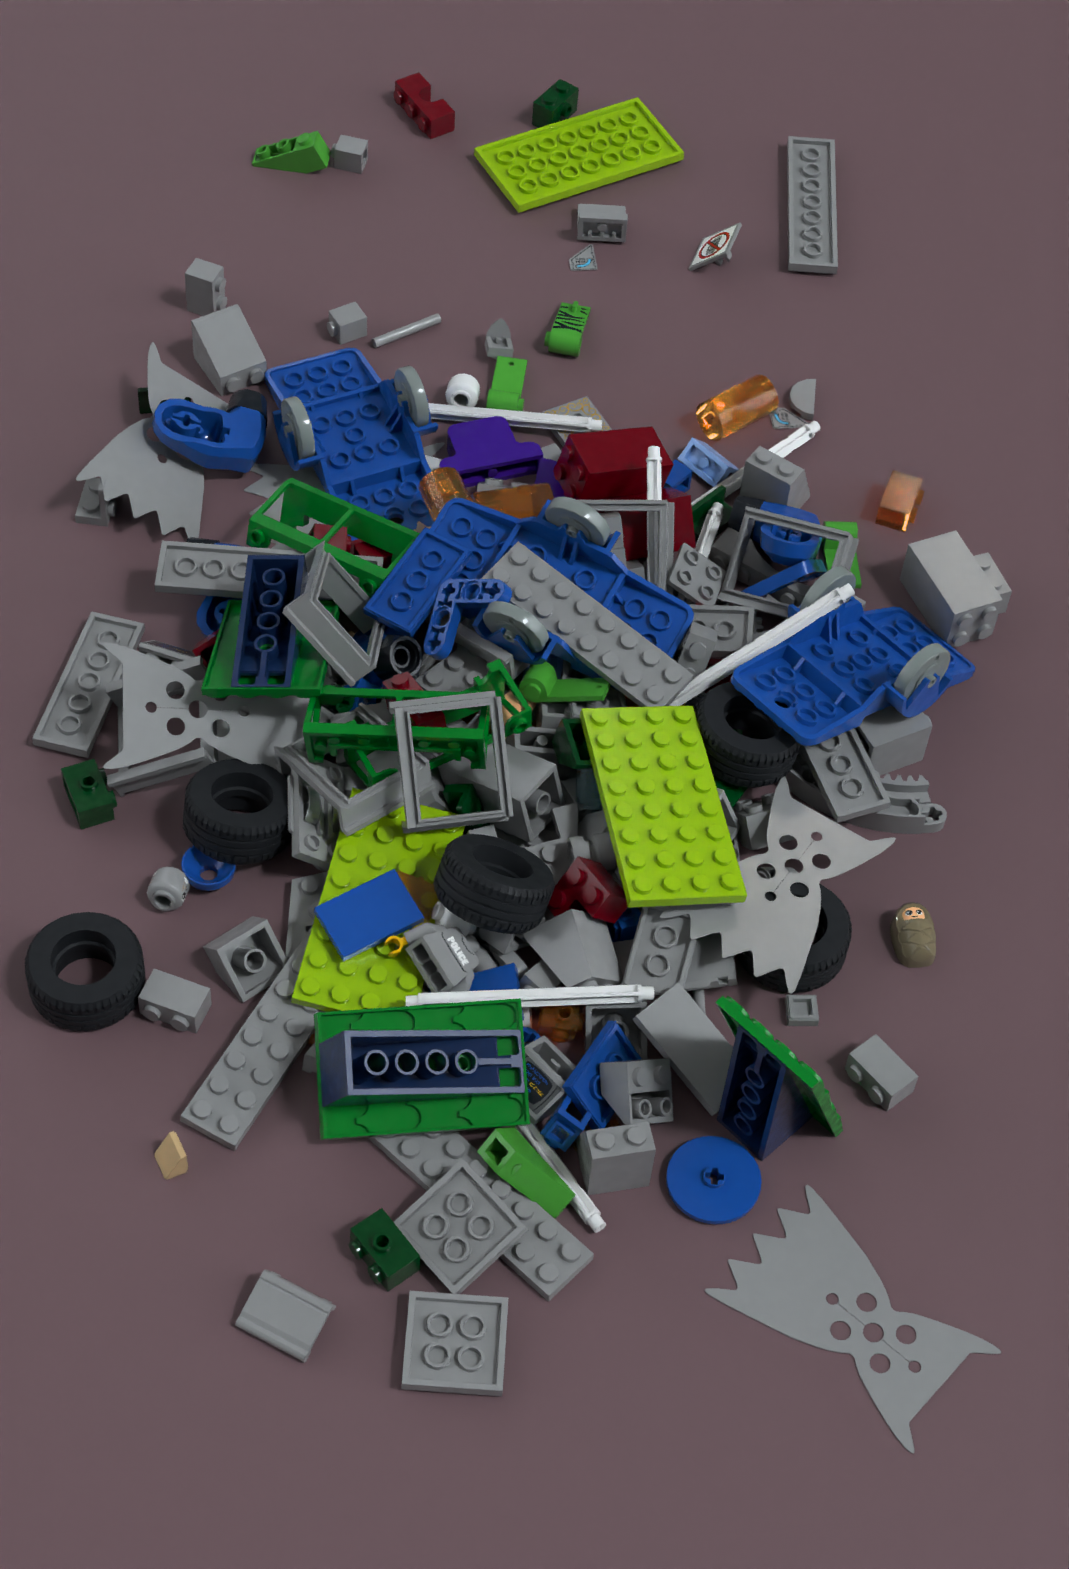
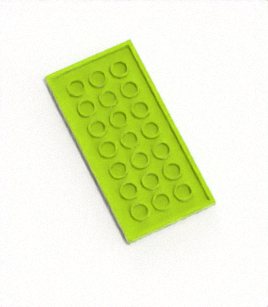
[474,97,684,213]
[579,706,747,908]
[291,787,465,1012]

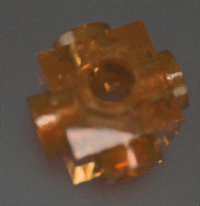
[537,1005,584,1043]

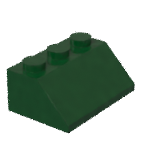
[551,718,593,769]

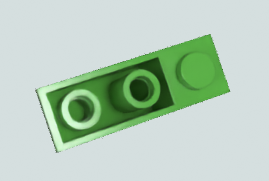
[252,131,331,174]
[477,1127,576,1218]

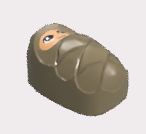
[890,902,936,968]

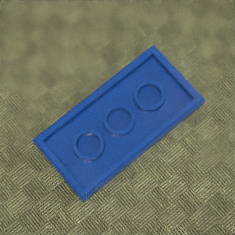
[363,527,473,637]

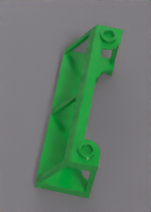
[246,478,420,598]
[343,659,532,788]
[303,685,490,769]

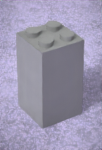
[899,530,1003,647]
[439,743,566,843]

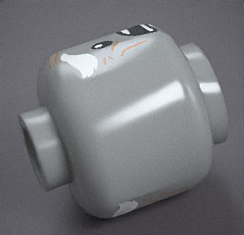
[147,867,190,911]

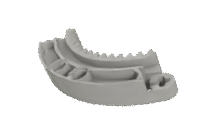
[748,732,947,834]

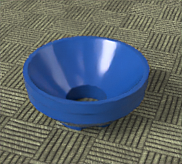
[181,845,236,891]

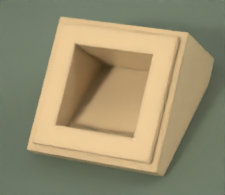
[155,1131,188,1180]

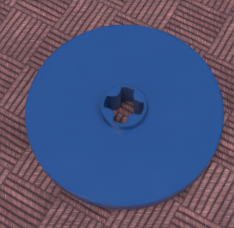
[666,1136,762,1224]

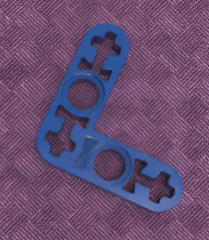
[741,559,827,598]
[423,579,512,661]

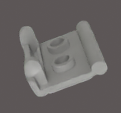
[235,1269,336,1363]

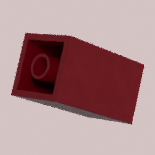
[553,426,674,500]
[597,487,696,561]

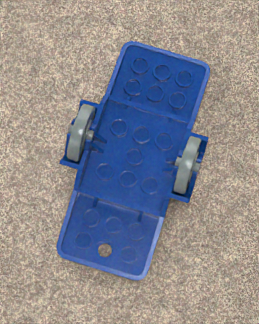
[265,348,446,541]
[430,497,694,691]
[730,566,975,746]

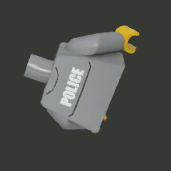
[384,923,479,992]

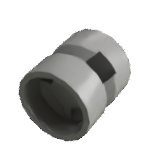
[567,832,616,871]

